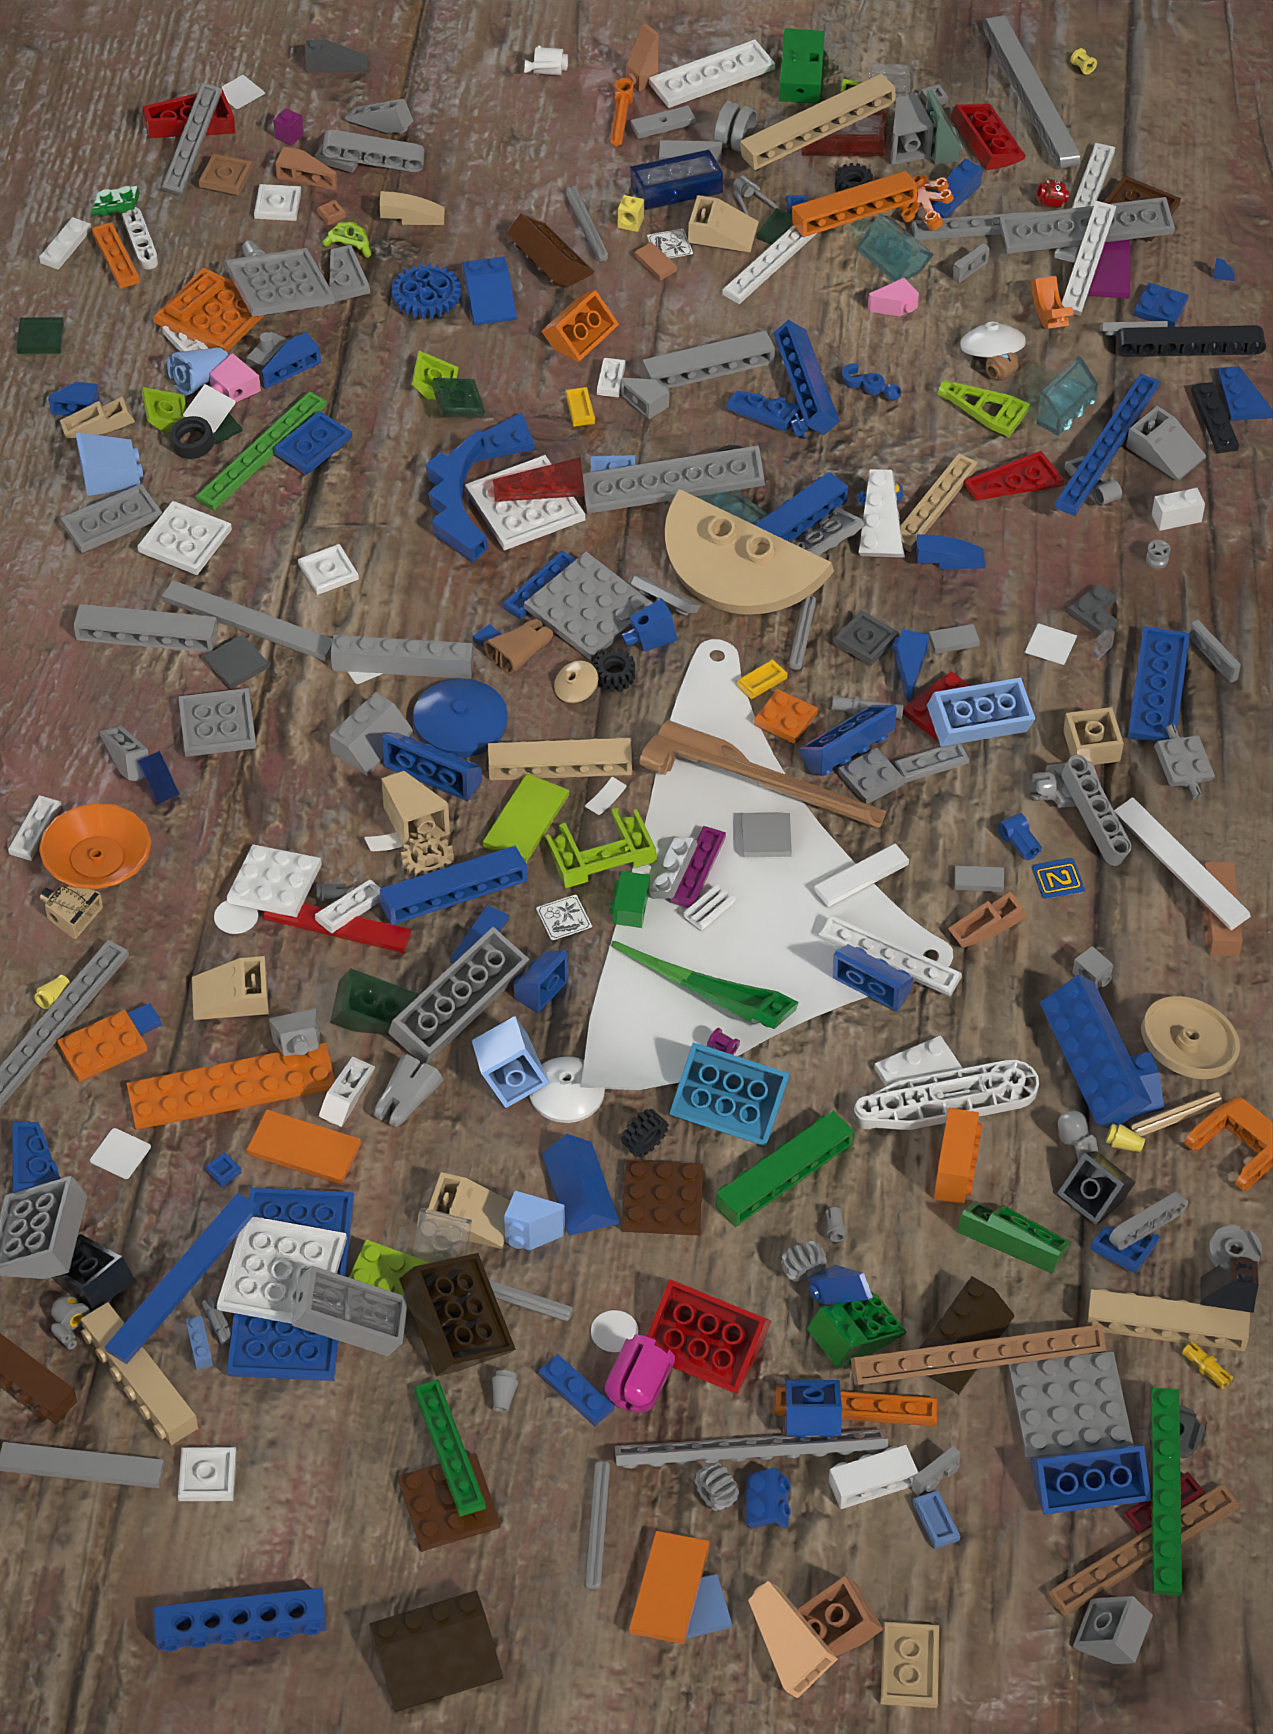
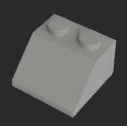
[1073,1596,1153,1664]

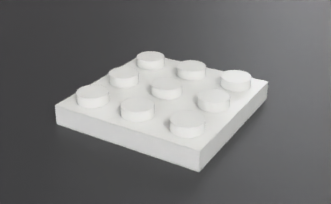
[138,501,232,575]
[227,845,322,917]

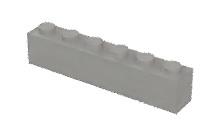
[642,331,775,389]
[74,604,218,653]
[331,635,473,679]

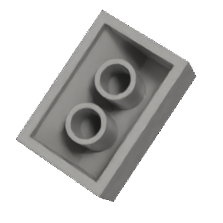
[329,692,413,776]

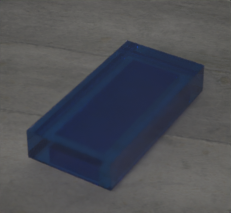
[137,751,180,804]

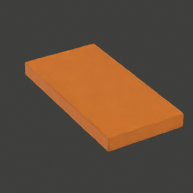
[246,1110,362,1185]
[629,1531,710,1644]

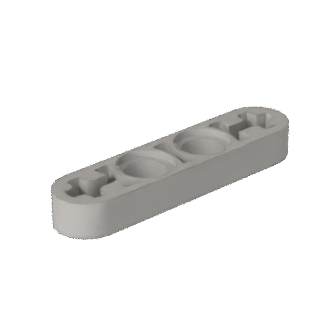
[1109,1192,1188,1250]

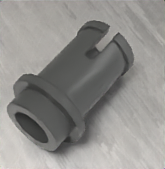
[316,882,346,901]

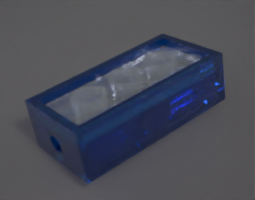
[630,149,723,210]

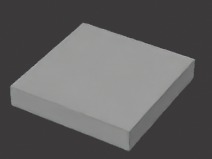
[742,813,792,857]

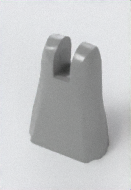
[374,1054,444,1128]

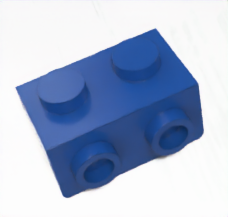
[746,1468,791,1529]

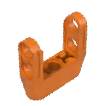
[1184,1097,1273,1192]

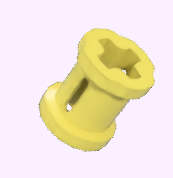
[1070,48,1097,75]

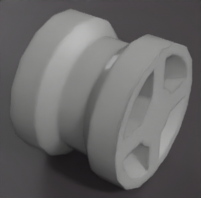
[1146,540,1171,569]

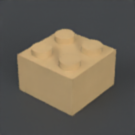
[1063,707,1124,765]

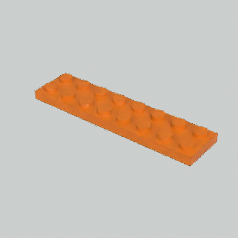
[127,1042,335,1130]

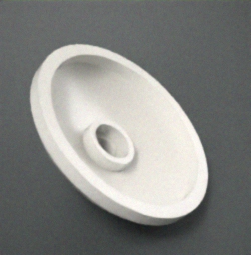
[960,322,1026,357]
[529,1056,605,1123]

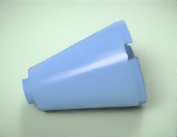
[167,347,229,395]

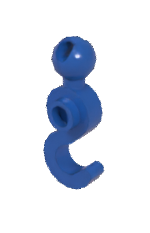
[841,363,902,401]

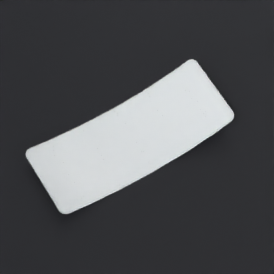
[585,777,626,815]
[364,832,403,851]

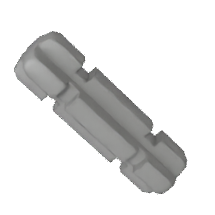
[202,1297,232,1345]

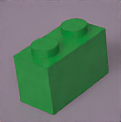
[609,871,650,928]

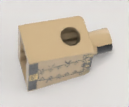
[40,883,103,940]

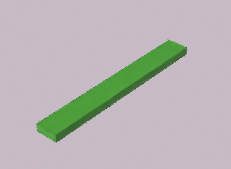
[196,391,327,511]

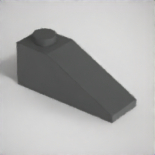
[305,39,368,73]

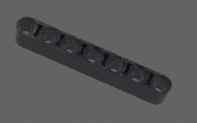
[1115,325,1266,357]

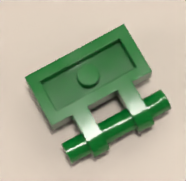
[92,186,140,216]

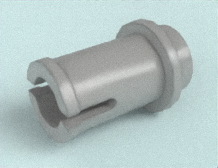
[825,1207,848,1242]

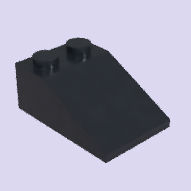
[51,1234,135,1311]

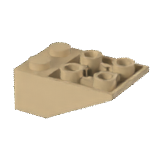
[688,195,759,252]
[192,956,269,1020]
[426,1172,510,1249]

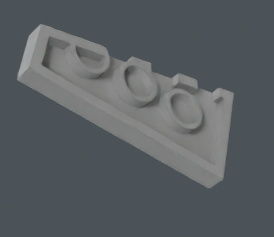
[795,507,865,557]

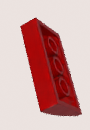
[950,104,1026,170]

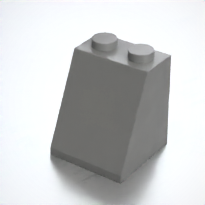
[890,93,934,165]

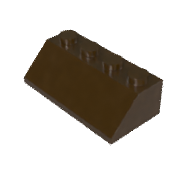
[918,1276,1015,1395]

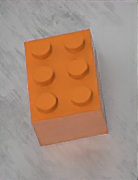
[934,1107,983,1204]

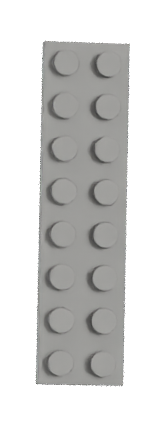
[999,197,1175,254]
[582,445,765,514]

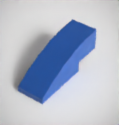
[916,534,985,569]

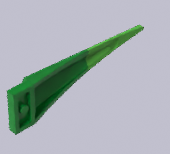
[612,941,799,1029]

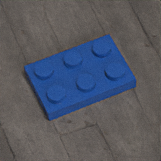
[274,411,352,475]

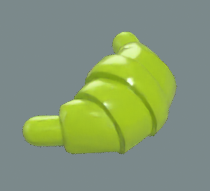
[322,221,371,258]

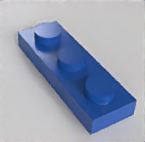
[539,1354,614,1427]

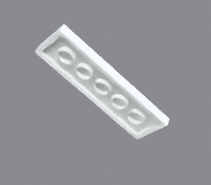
[649,40,775,108]

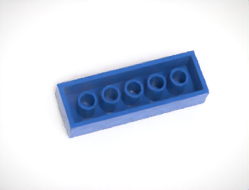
[1040,974,1152,1129]

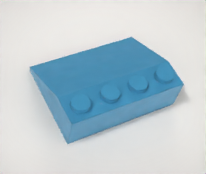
[669,1042,791,1146]

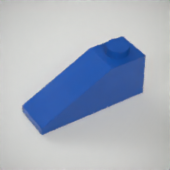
[931,158,983,218]
[261,332,321,389]
[893,629,930,701]
[807,1265,873,1304]

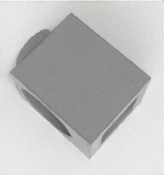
[1072,946,1113,989]

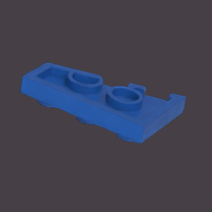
[726,391,801,431]
[12,1122,61,1193]

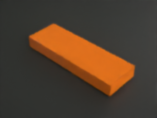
[165,273,224,321]

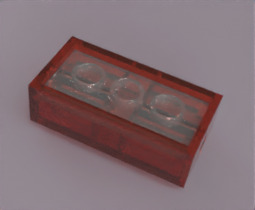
[801,109,888,156]

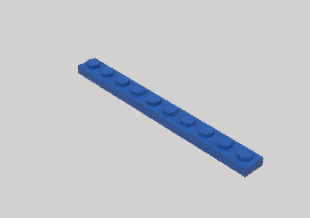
[1055,373,1160,516]

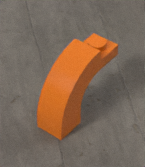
[1030,276,1074,329]

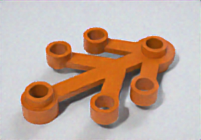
[899,175,954,231]

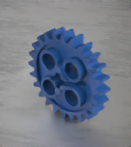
[392,263,461,319]

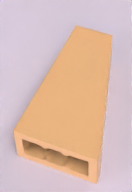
[748,1581,838,1698]

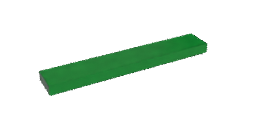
[413,1379,486,1517]

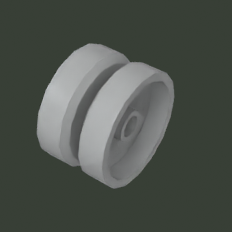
[714,101,757,153]

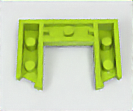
[546,808,657,888]

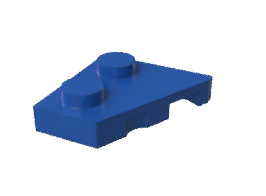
[1090,1227,1160,1274]

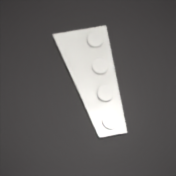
[859,469,905,557]

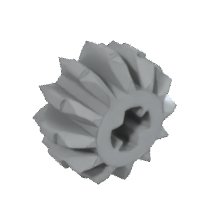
[781,1241,827,1282]
[694,1462,739,1511]

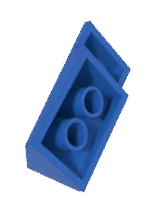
[542,1134,619,1236]

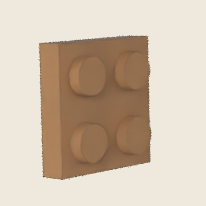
[199,154,253,195]

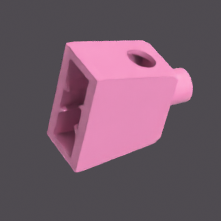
[209,353,261,402]

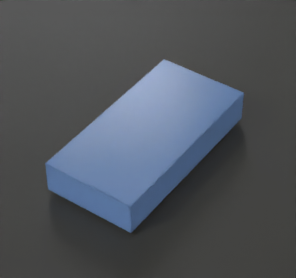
[913,1490,960,1549]

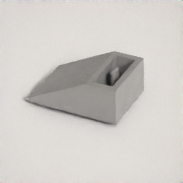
[1126,406,1206,481]

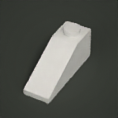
[319,1057,375,1127]

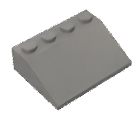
[0,1176,87,1279]

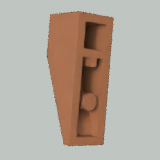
[626,23,659,91]
[276,147,338,190]

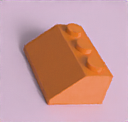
[541,290,619,362]

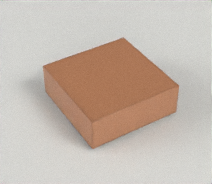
[317,200,346,225]

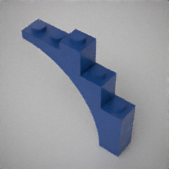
[425,429,489,563]

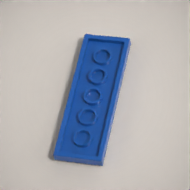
[1127,626,1190,742]

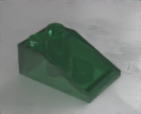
[330,968,418,1036]

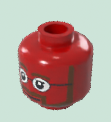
[1037,179,1069,209]

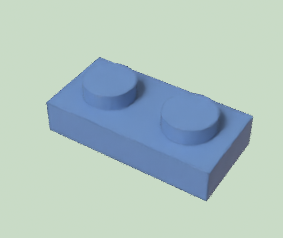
[590,455,636,472]

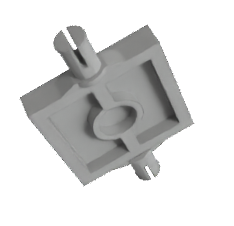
[1154,724,1215,799]

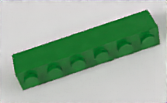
[715,1110,854,1228]

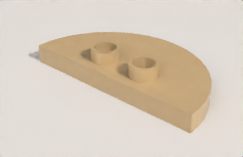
[665,489,834,614]

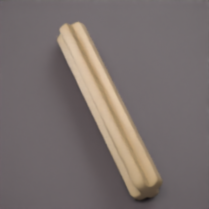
[1129,1092,1223,1136]

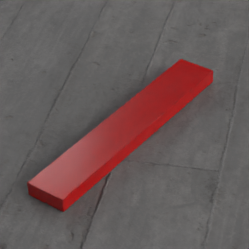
[264,903,412,953]

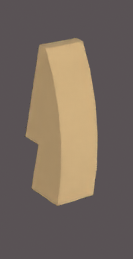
[380,191,445,225]
[60,396,135,438]

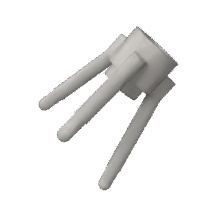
[733,175,780,216]

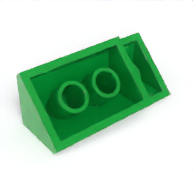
[957,1201,1072,1274]

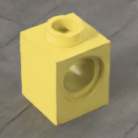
[618,195,644,232]

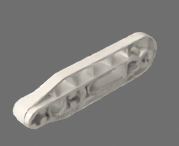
[854,1060,1039,1130]

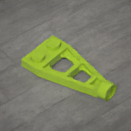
[938,380,1030,438]

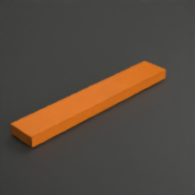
[775,1387,938,1426]

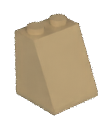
[381,771,450,846]

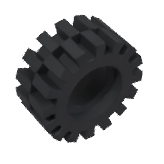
[834,163,873,192]
[593,648,635,692]
[621,1108,669,1157]

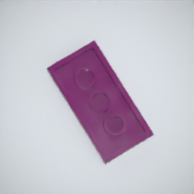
[1087,239,1130,299]

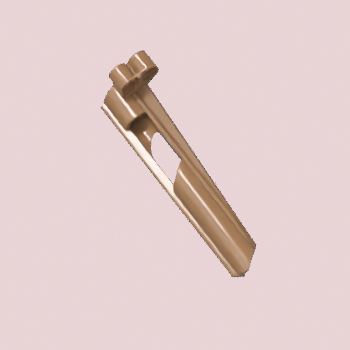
[639,720,887,828]

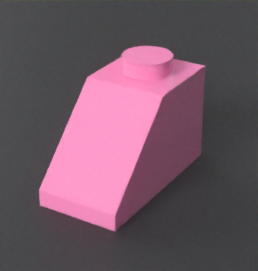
[868,278,919,317]

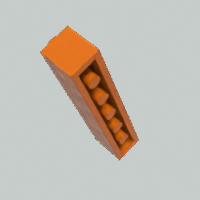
[792,171,917,237]

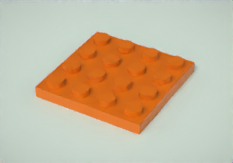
[153,268,265,352]

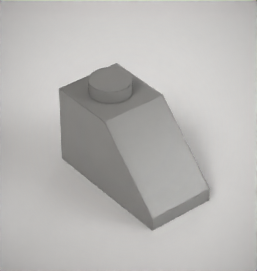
[621,378,670,419]

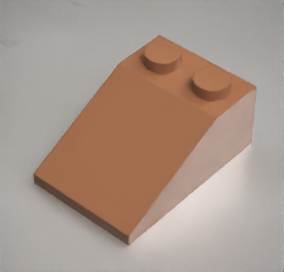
[797,1576,884,1656]

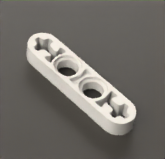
[122,207,158,270]

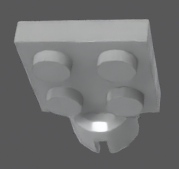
[1030,762,1100,808]

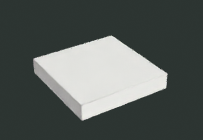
[254,184,301,221]
[298,544,359,595]
[178,1447,237,1501]

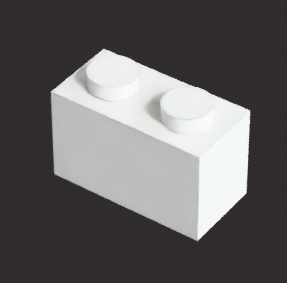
[1152,488,1205,531]

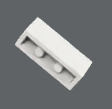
[829,1445,918,1510]

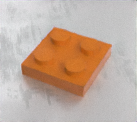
[754,689,818,744]

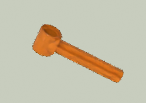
[610,78,634,147]

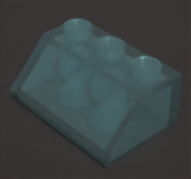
[856,213,934,282]
[1036,356,1098,436]

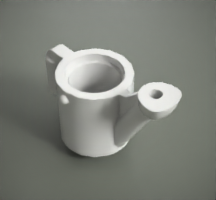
[524,46,568,75]

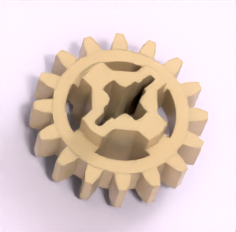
[401,833,454,877]

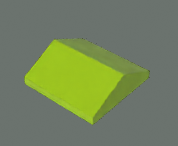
[412,350,459,401]
[141,387,187,433]

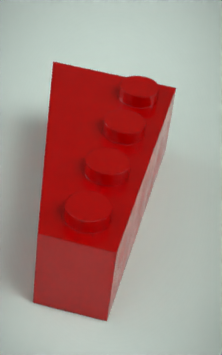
[142,87,235,138]

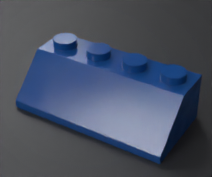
[798,705,897,776]
[382,733,482,802]
[1031,1444,1152,1515]

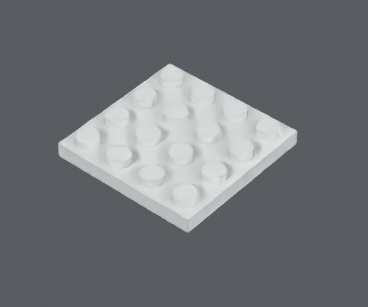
[465,455,585,550]
[217,1217,347,1324]

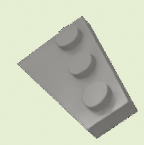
[329,245,370,302]

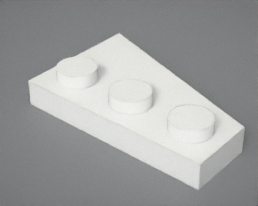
[874,1035,963,1087]

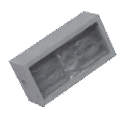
[292,1266,407,1357]

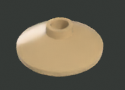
[554,661,598,703]

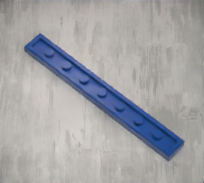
[105,1193,259,1364]

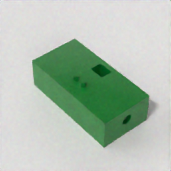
[779,28,825,104]

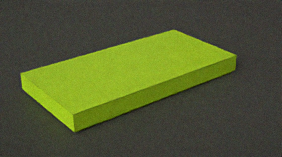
[483,774,569,863]

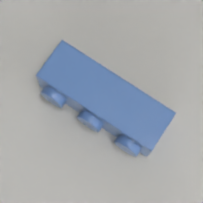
[186,1316,213,1370]

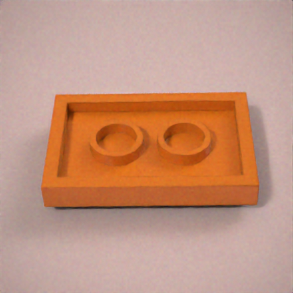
[56,1010,148,1082]

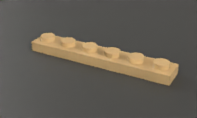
[900,454,978,552]

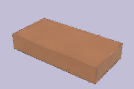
[635,242,677,281]

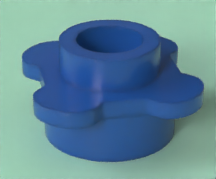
[791,414,808,439]

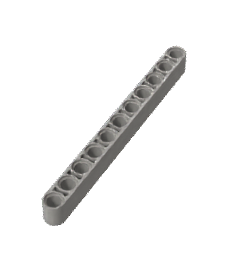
[983,15,1080,169]

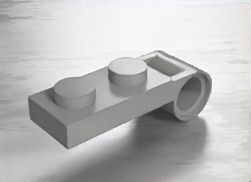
[1064,456,1122,506]

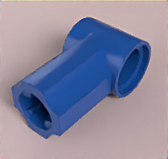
[998,813,1042,861]

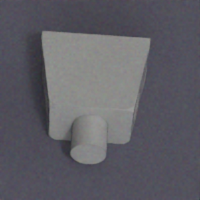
[269,1009,320,1056]

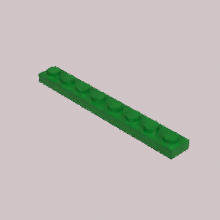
[1151,1387,1182,1596]

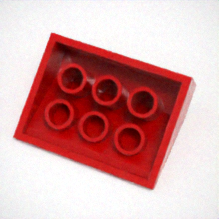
[647,1279,772,1394]

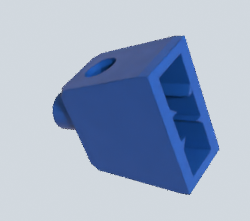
[621,598,678,651]

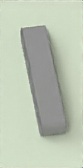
[323,130,425,172]
[1061,755,1131,866]

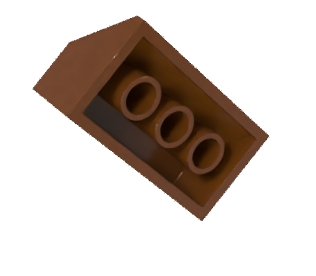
[506,213,594,287]

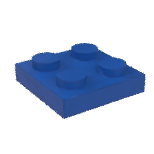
[1134,282,1189,327]

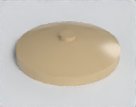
[1141,996,1240,1079]

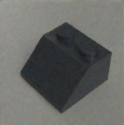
[1057,1151,1136,1225]
[1200,1257,1259,1313]

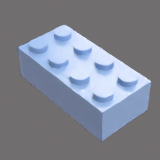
[927,678,1035,747]

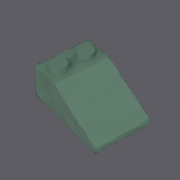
[926,90,962,165]

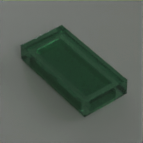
[757,208,793,245]

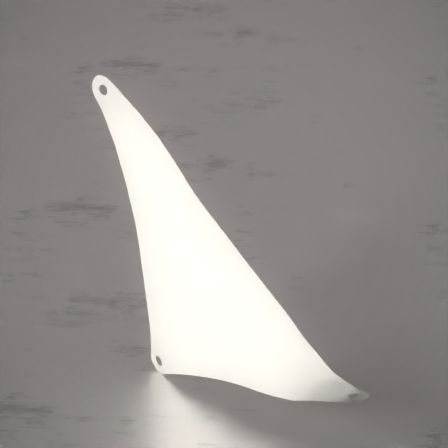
[580,639,953,1090]

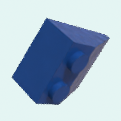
[463,256,517,325]

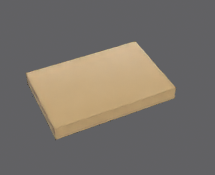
[880,1622,939,1708]

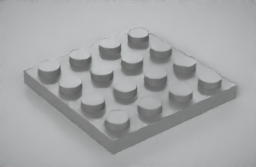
[225,248,335,317]
[524,552,652,661]
[1007,1352,1133,1462]

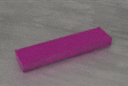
[670,825,726,908]

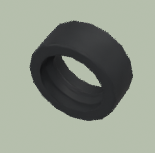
[170,416,214,459]

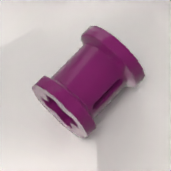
[707,1028,740,1055]

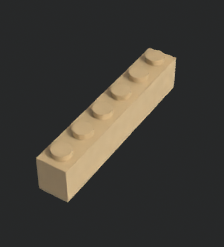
[488,738,632,780]
[1086,1289,1250,1352]
[80,1302,198,1446]

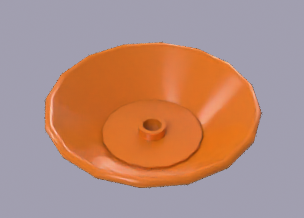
[39,803,152,889]

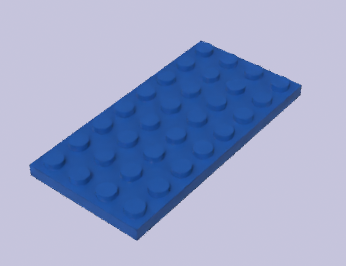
[227,1188,354,1381]

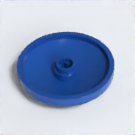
[413,679,508,758]

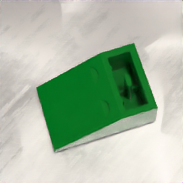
[807,1293,906,1368]

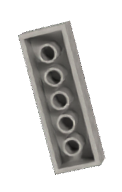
[388,927,530,1064]

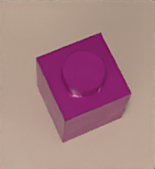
[273,108,304,146]

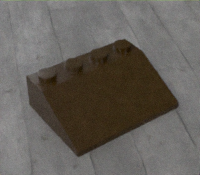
[399,1253,516,1377]
[369,1590,503,1712]

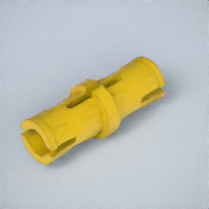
[1182,1341,1233,1389]

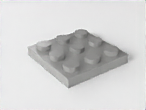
[178,688,256,757]

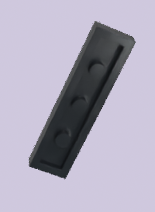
[1191,382,1239,454]

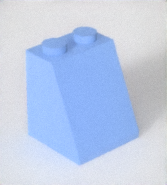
[75,433,143,496]
[472,1016,550,1108]

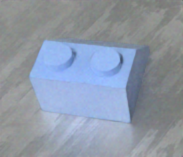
[504,1191,565,1250]

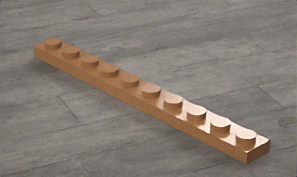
[851,1324,1106,1385]

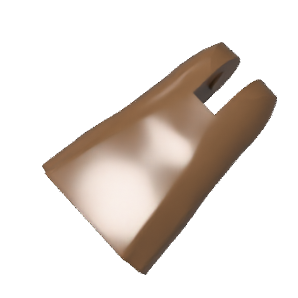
[483,618,553,676]

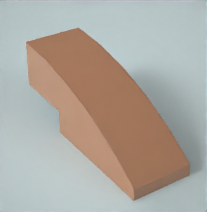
[948,891,1027,948]

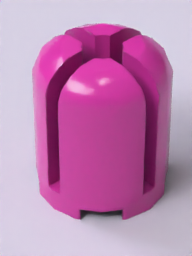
[605,1334,675,1413]

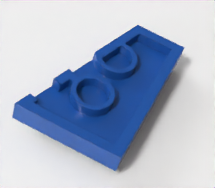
[1217,366,1273,421]
[475,413,534,462]

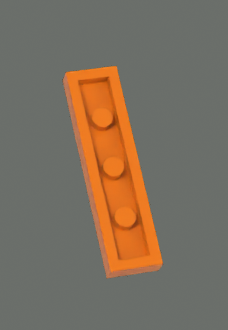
[92,222,140,289]

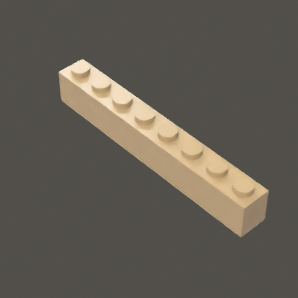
[740,73,896,170]

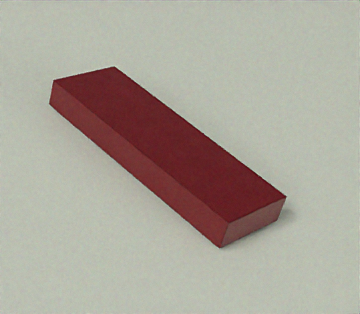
[1123,1472,1205,1535]

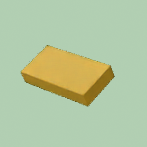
[565,387,595,427]
[737,659,788,700]

